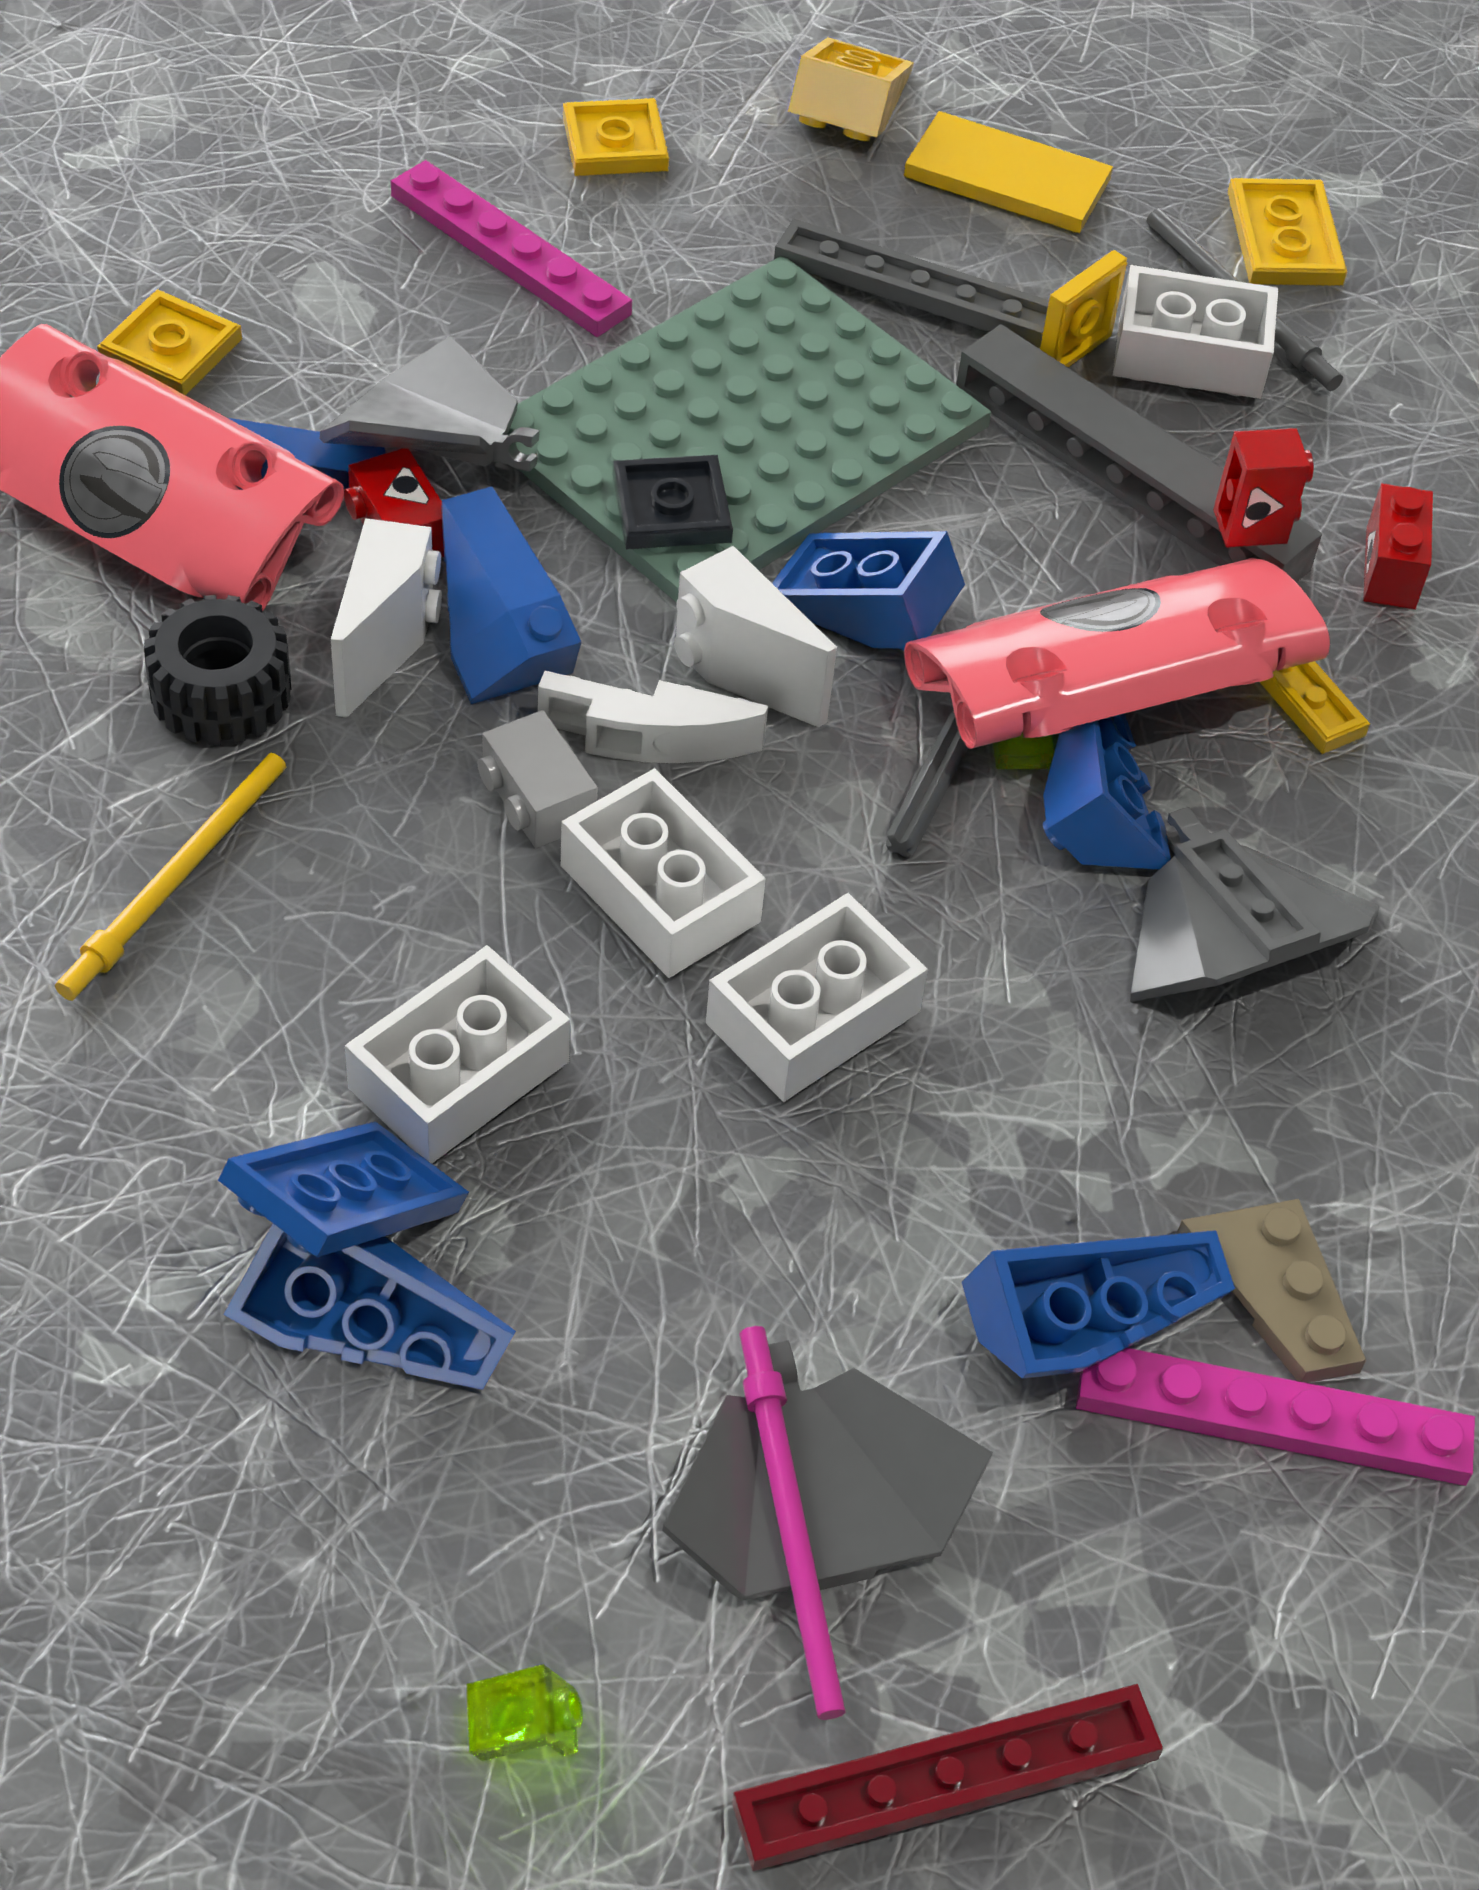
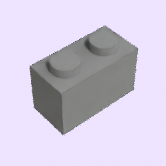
[477,710,598,849]

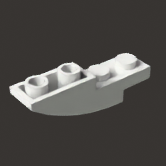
[538,671,768,763]

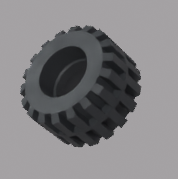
[144,595,292,745]

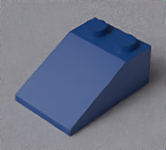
[772,531,965,651]

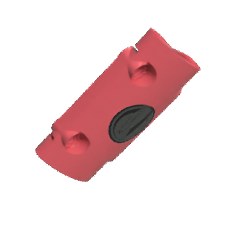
[0,324,344,612]
[904,558,1330,749]

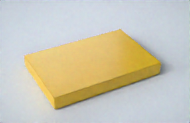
[1228,178,1347,286]

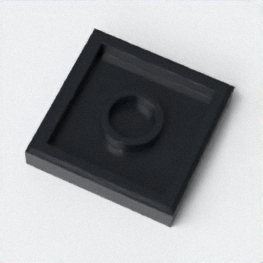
[613,455,733,549]

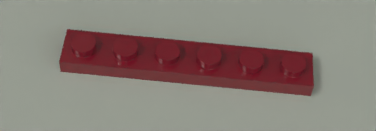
[732,1684,1163,1871]

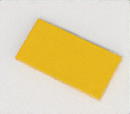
[904,111,1113,233]

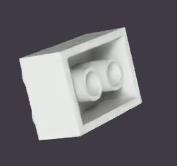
[1113,265,1278,399]
[560,768,766,978]
[706,893,928,1102]
[345,945,570,1164]

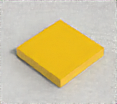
[563,98,669,176]
[1040,250,1127,367]
[97,289,242,395]

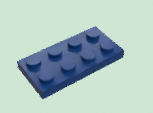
[218,1121,469,1257]

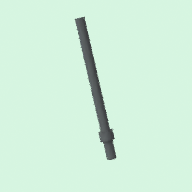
[1147,208,1343,391]

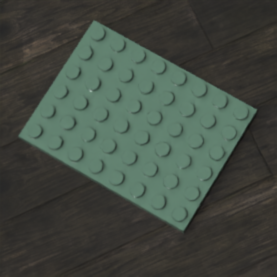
[507,256,991,603]

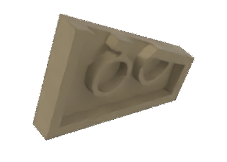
[1177,1199,1366,1383]

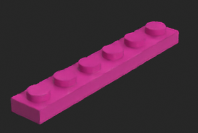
[391,160,632,337]
[1076,1348,1475,1486]

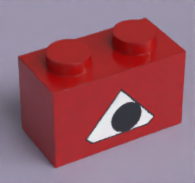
[1213,428,1314,547]
[344,448,444,558]
[1363,483,1433,610]

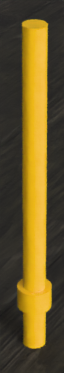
[55,753,286,1001]

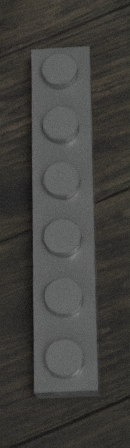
[774,218,1049,348]

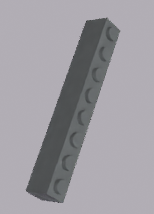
[956,324,1322,583]

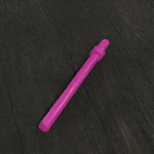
[739,1326,846,1720]

